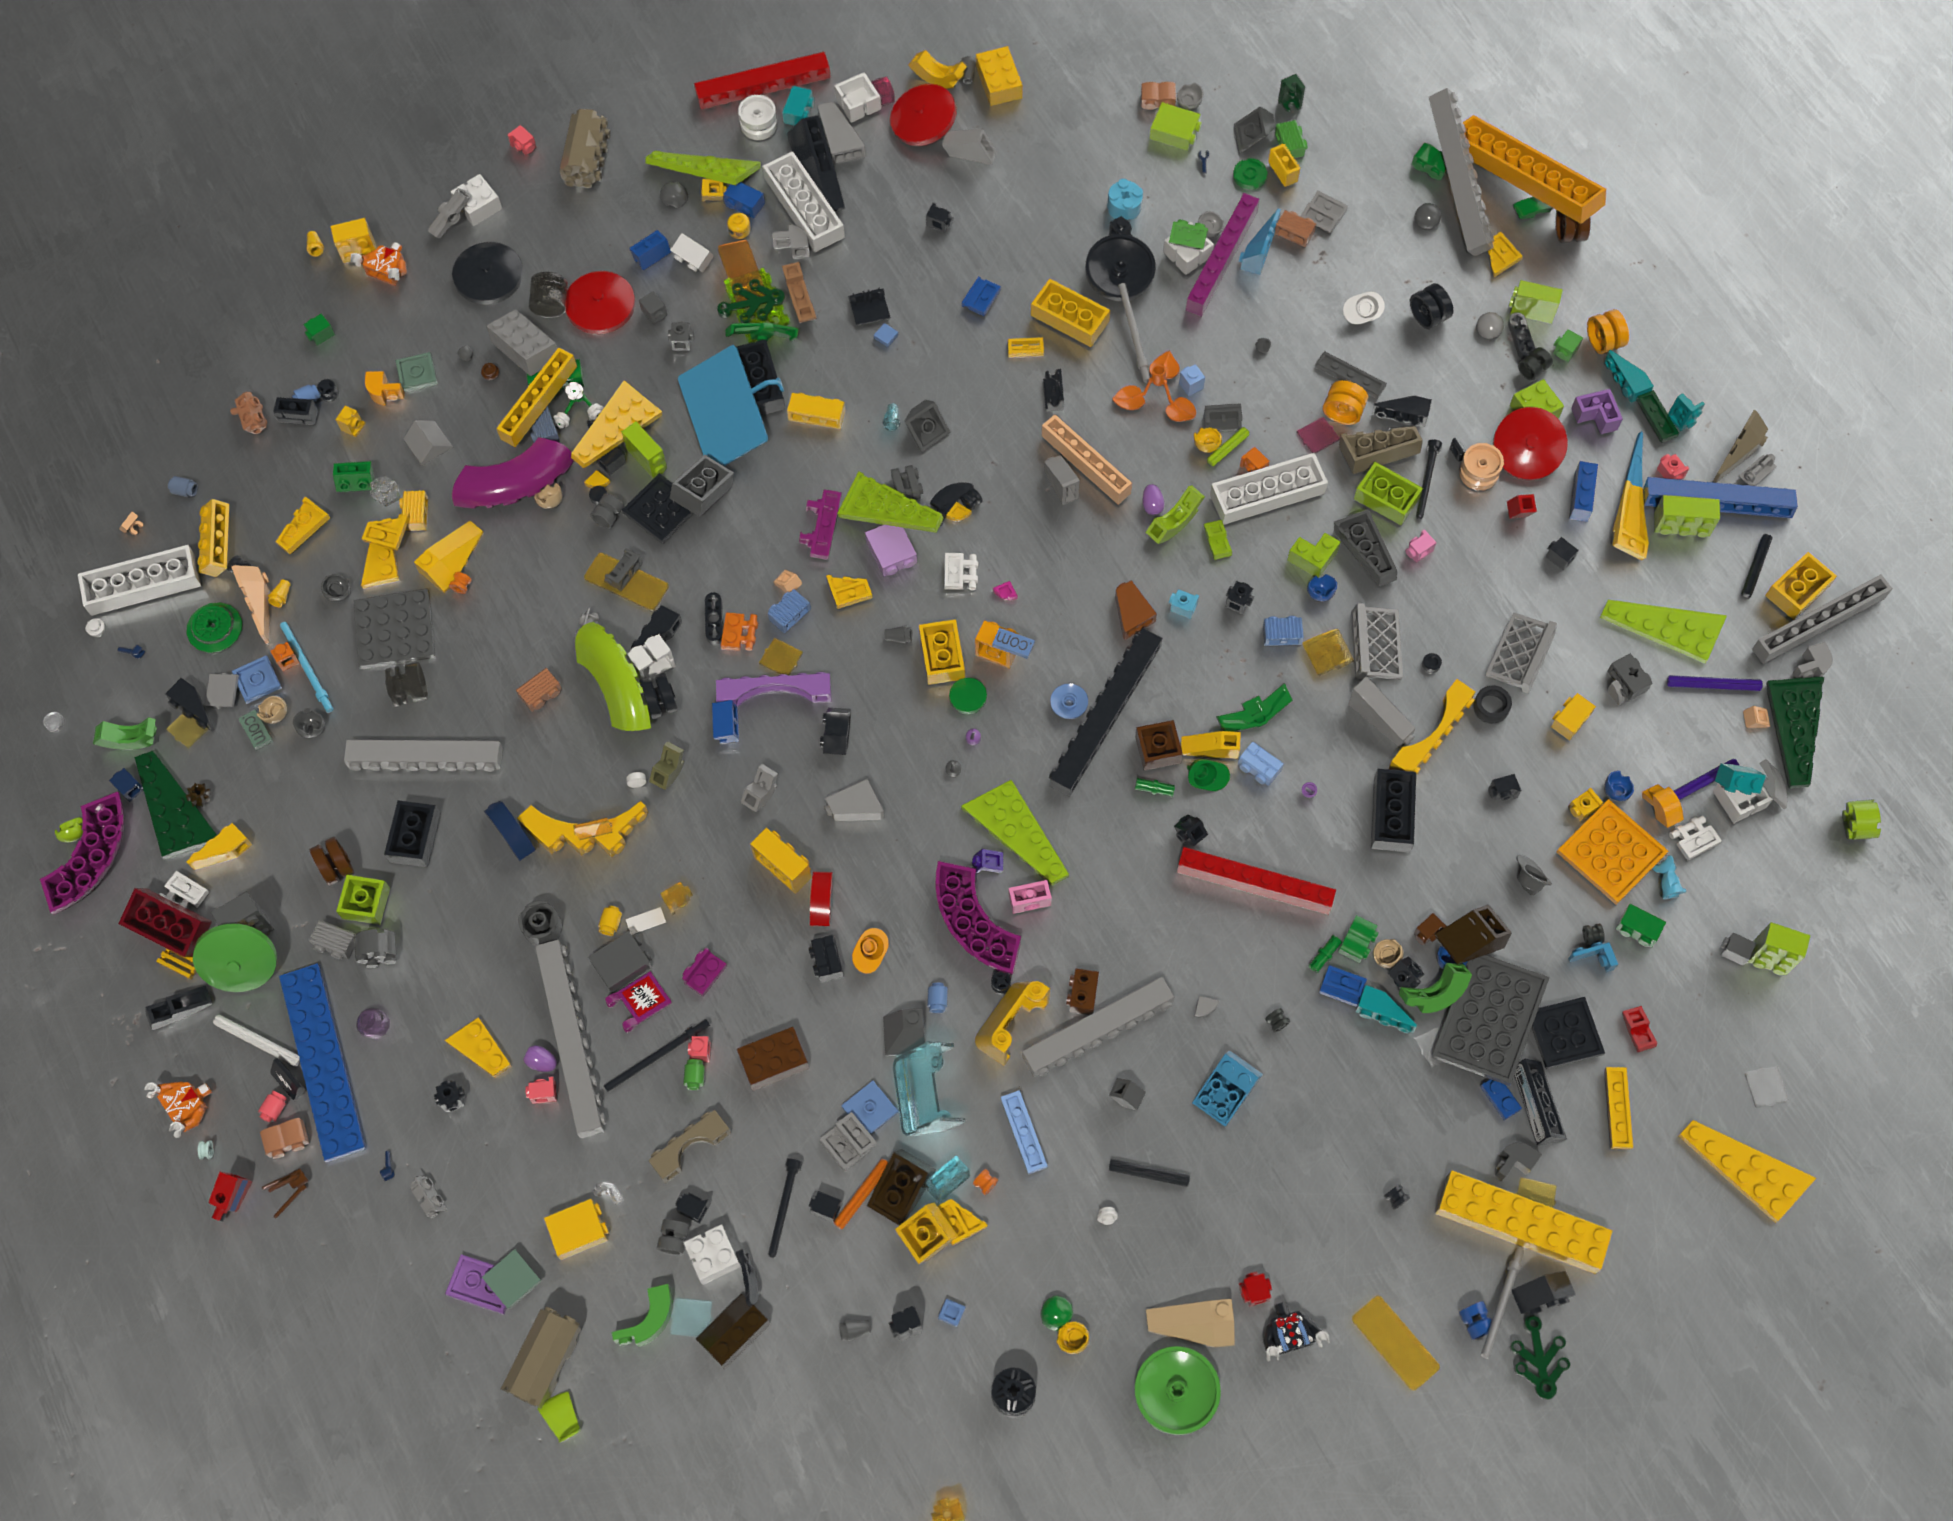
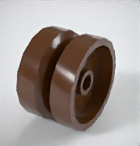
[1555,210,1591,243]
[309,836,355,887]

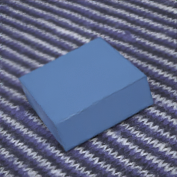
[874,323,899,347]
[938,1298,966,1327]

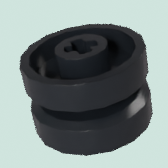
[1409,283,1454,329]
[639,672,678,720]

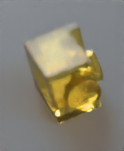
[660,881,693,915]

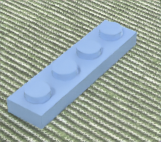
[1000,1090,1048,1175]

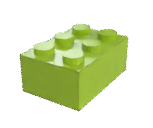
[1354,462,1423,526]
[1654,495,1720,538]
[1748,922,1811,976]

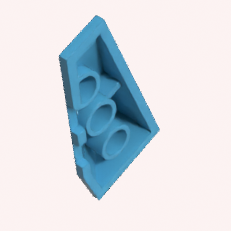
[1239,209,1281,275]

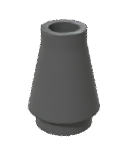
[961,56,976,84]
[884,625,913,644]
[839,1320,871,1341]

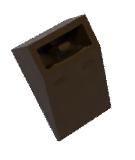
[1435,904,1512,965]

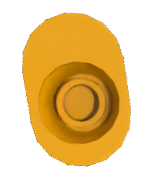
[852,928,889,974]

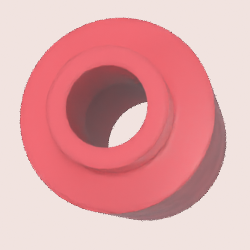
[258,1091,287,1123]

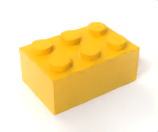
[976,46,1023,106]
[1765,552,1837,620]
[919,619,965,685]
[750,827,812,894]

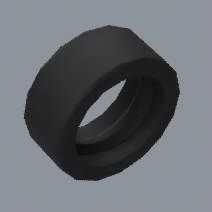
[1473,685,1512,724]

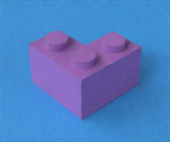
[1571,389,1623,434]

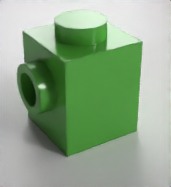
[1553,329,1583,362]

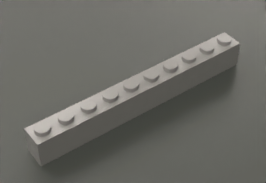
[1429,88,1494,256]
[535,940,606,1138]

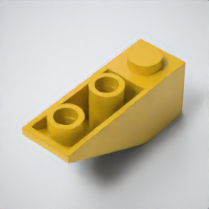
[1181,731,1241,759]
[186,823,252,870]

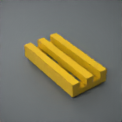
[1008,337,1044,357]
[156,948,196,980]

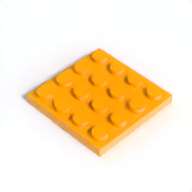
[1557,799,1669,905]

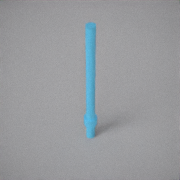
[280,622,334,713]

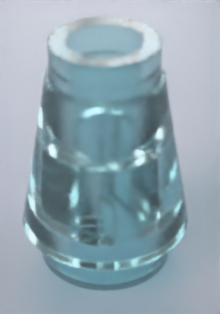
[882,404,900,431]

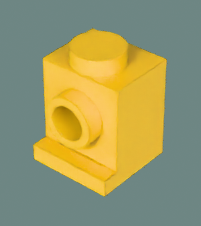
[701,179,726,201]
[335,406,366,437]
[1568,788,1603,821]

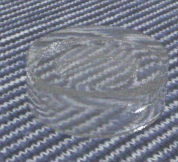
[43,712,65,732]

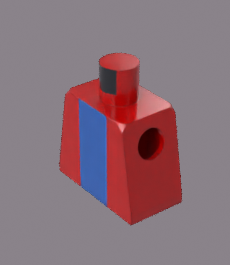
[209,1172,253,1222]

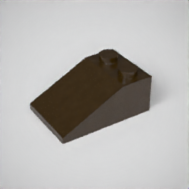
[867,1149,936,1226]

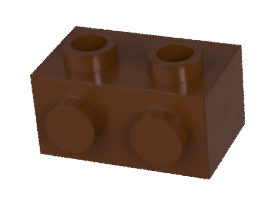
[1066,968,1099,1015]

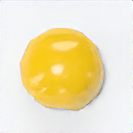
[1194,427,1222,453]
[1056,1321,1089,1355]

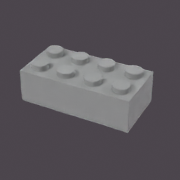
[486,309,557,376]

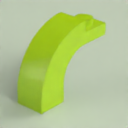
[1146,485,1205,544]

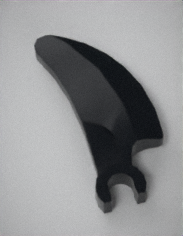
[930,482,974,526]
[736,1249,759,1306]

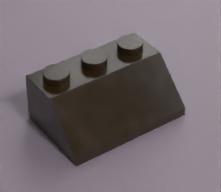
[696,1294,770,1370]

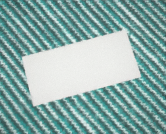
[625,907,666,935]

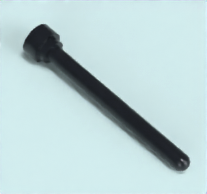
[1416,439,1442,520]
[768,1158,803,1258]

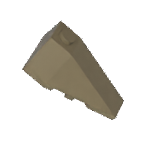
[1712,410,1768,483]

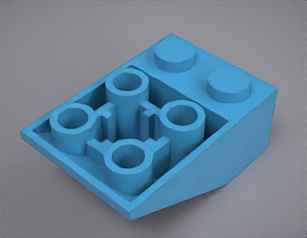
[1192,1051,1263,1127]

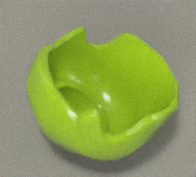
[55,817,83,843]

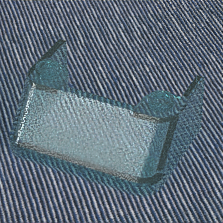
[893,1041,966,1136]

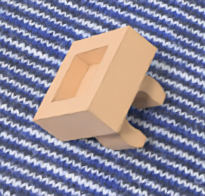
[119,512,143,535]

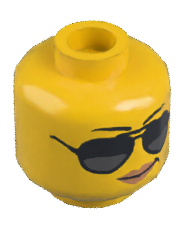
[727,213,751,239]

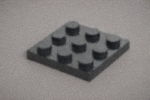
[622,473,694,544]
[1532,997,1605,1069]

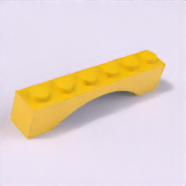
[1389,679,1476,776]

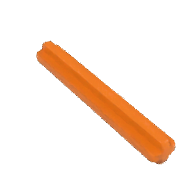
[834,1159,888,1229]

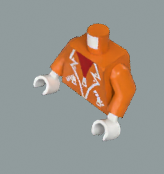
[350,242,407,286]
[144,1081,212,1138]

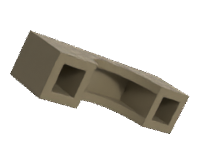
[648,1110,731,1184]

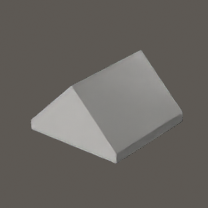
[403,420,453,466]

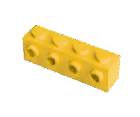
[197,499,229,577]

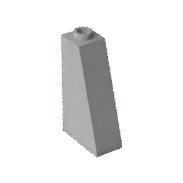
[817,102,866,164]
[1348,677,1415,748]

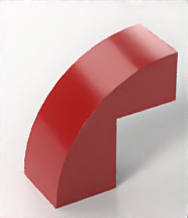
[810,872,833,926]

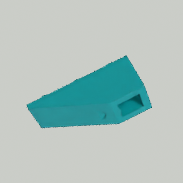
[1605,350,1654,403]
[1356,985,1417,1033]

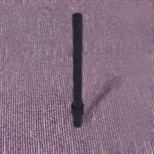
[603,1019,711,1092]

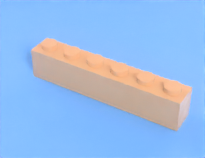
[1042,415,1132,505]

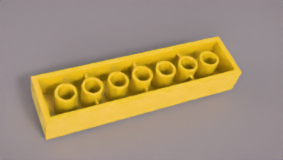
[1435,1170,1613,1274]

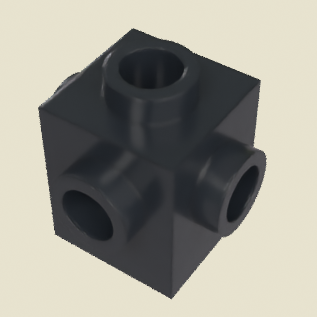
[1225,581,1254,614]
[1174,814,1208,846]
[1388,956,1424,988]
[434,1080,466,1112]

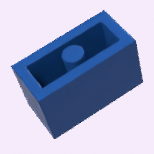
[723,182,765,218]

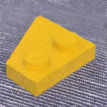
[1488,232,1523,277]
[826,575,873,609]

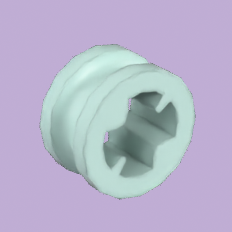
[198,1140,214,1160]

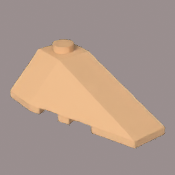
[232,565,269,644]

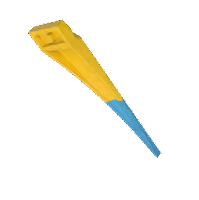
[1612,431,1649,561]

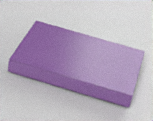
[445,1254,507,1315]

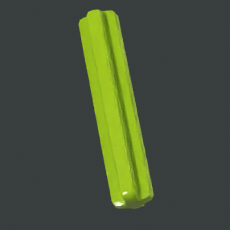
[1207,427,1249,466]

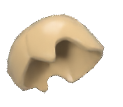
[534,483,563,509]
[256,696,287,724]
[1373,939,1404,969]

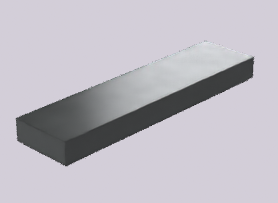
[1315,351,1387,400]

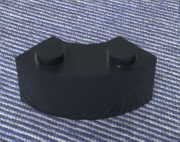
[820,708,851,755]

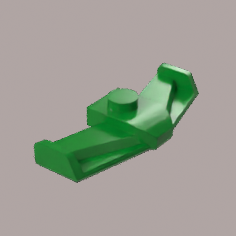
[725,323,798,341]
[1216,683,1293,732]

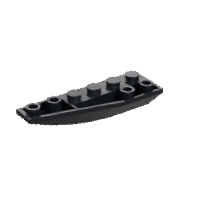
[787,115,845,212]

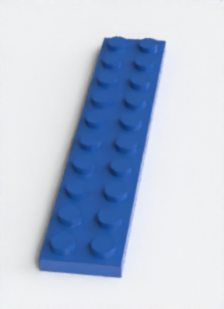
[279,963,366,1163]

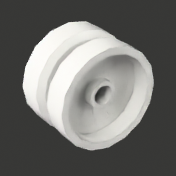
[738,95,777,140]

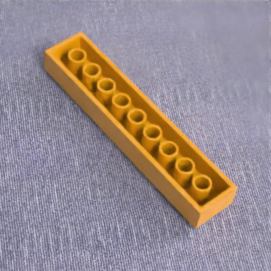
[1463,115,1606,224]

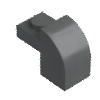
[1495,1143,1542,1181]

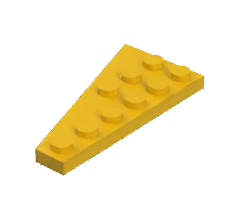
[571,380,662,468]
[1678,1120,1816,1223]

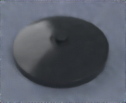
[1085,234,1156,301]
[452,242,523,305]

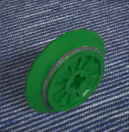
[186,602,242,653]

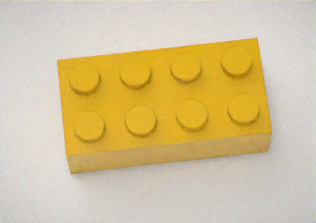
[1031,278,1110,347]

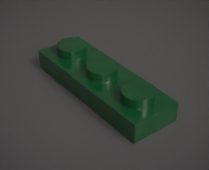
[1636,390,1679,443]

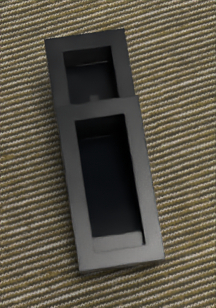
[145,985,212,1030]

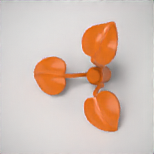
[1112,350,1196,422]

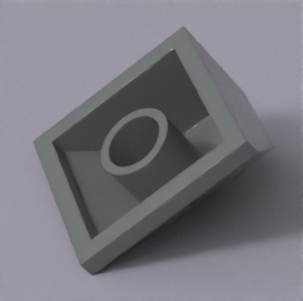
[1234,106,1276,153]
[904,400,951,452]
[883,1008,926,1057]

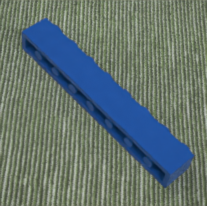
[1643,477,1798,518]

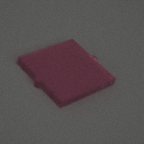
[1297,417,1340,453]

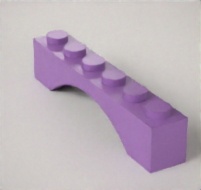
[716,672,832,707]

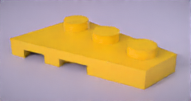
[444,1017,512,1078]

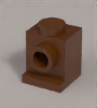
[1414,913,1447,945]

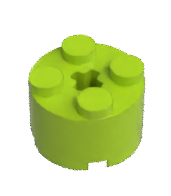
[1842,799,1881,840]

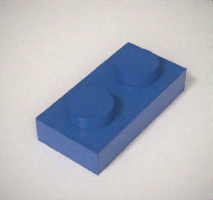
[1480,1079,1522,1121]

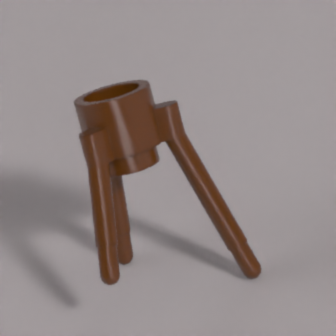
[262,1168,309,1218]

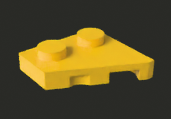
[362,515,410,551]
[938,1199,988,1246]

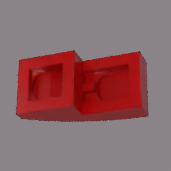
[1622,1006,1658,1052]

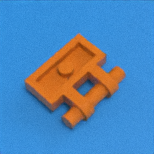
[721,612,758,651]

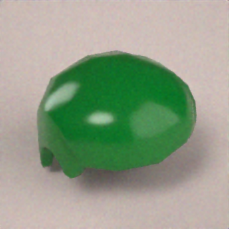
[1040,1295,1073,1331]

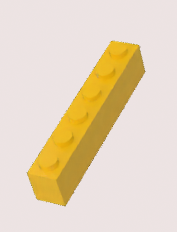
[496,347,577,448]

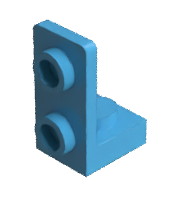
[1568,942,1618,972]

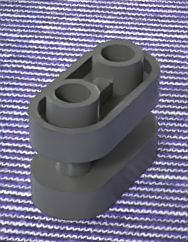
[891,465,923,499]

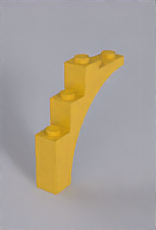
[517,801,648,857]

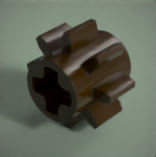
[186,783,211,807]

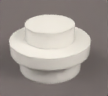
[86,618,105,637]
[1097,1207,1118,1225]

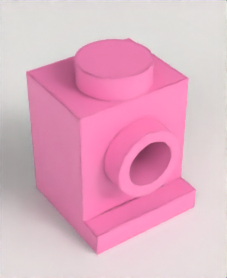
[1405,529,1437,563]

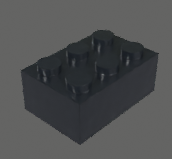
[384,800,441,867]

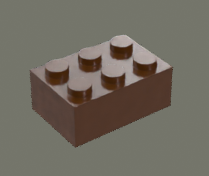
[737,1026,809,1091]

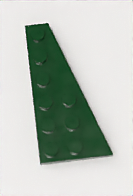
[1766,677,1825,789]
[134,751,217,860]

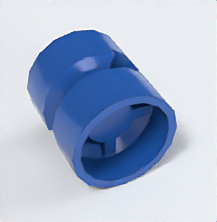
[1458,1301,1492,1340]

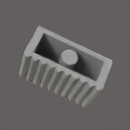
[309,920,357,960]

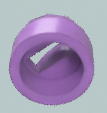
[966,729,981,745]
[1302,782,1317,798]

